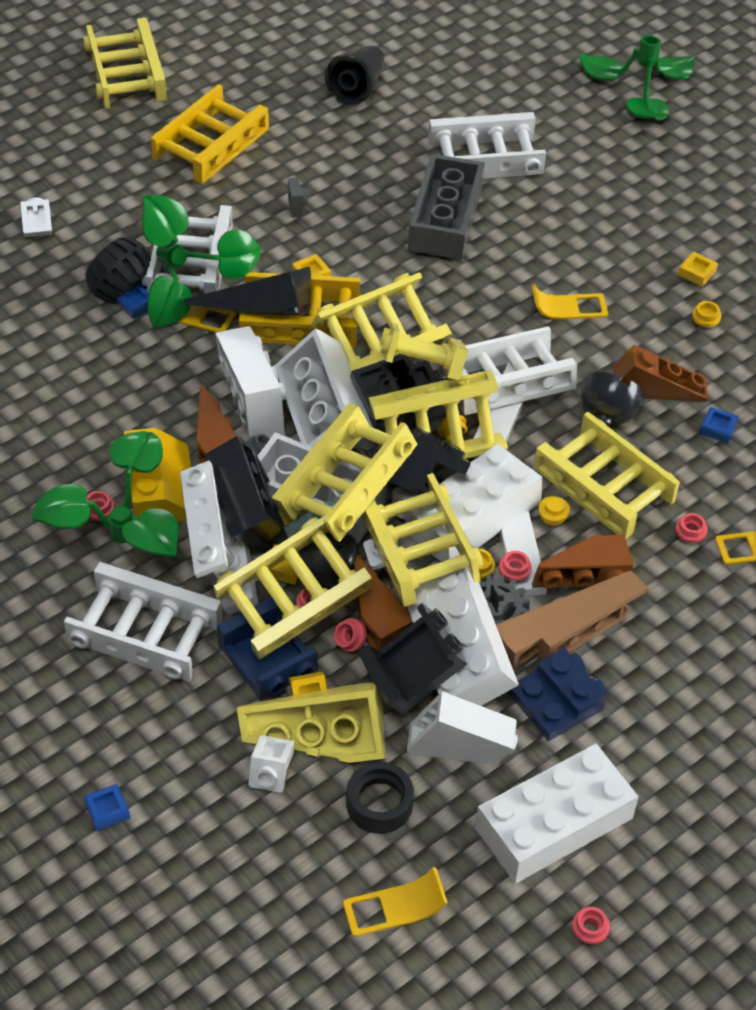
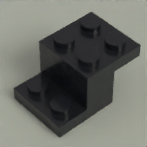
[350,354,447,430]
[359,427,471,495]

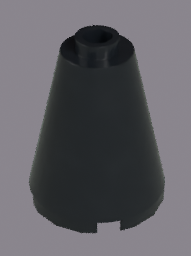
[324,46,384,105]

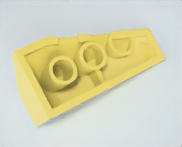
[237,682,385,763]

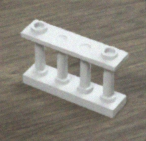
[428,112,546,178]
[142,205,233,294]
[439,326,577,415]
[180,460,258,615]
[64,562,223,682]

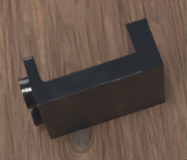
[357,603,467,714]

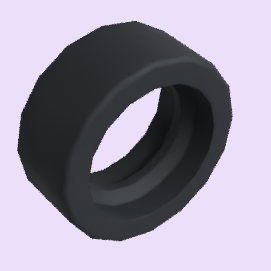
[346,762,414,834]

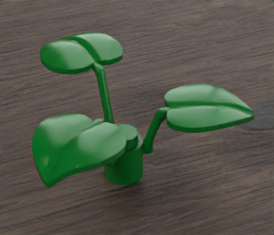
[580,35,695,120]
[141,195,261,328]
[32,431,179,557]

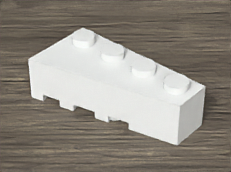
[216,326,286,439]

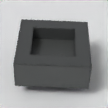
[288,178,307,218]

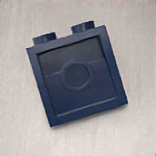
[508,648,606,742]

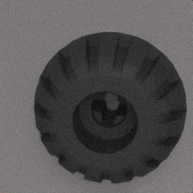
[85,237,151,304]

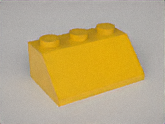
[124,428,191,522]

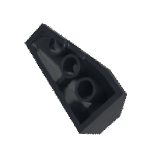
[184,266,311,316]

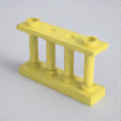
[83,17,167,109]
[311,272,452,371]
[380,322,468,381]
[369,370,508,466]
[272,402,417,542]
[534,412,680,539]
[363,473,483,607]
[214,514,372,660]

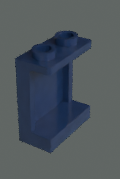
[217,597,318,701]

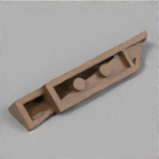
[496,571,649,672]

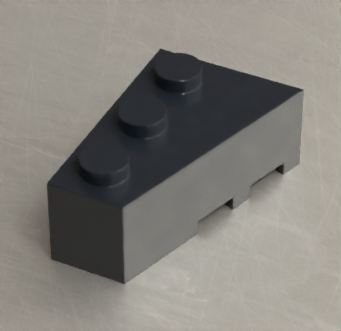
[205,436,296,553]

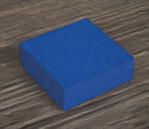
[116,284,149,319]
[699,407,739,444]
[83,784,130,831]

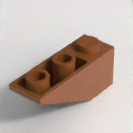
[613,345,708,402]
[197,386,244,464]
[531,535,634,588]
[354,555,413,651]

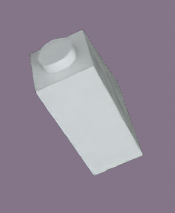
[407,691,518,765]

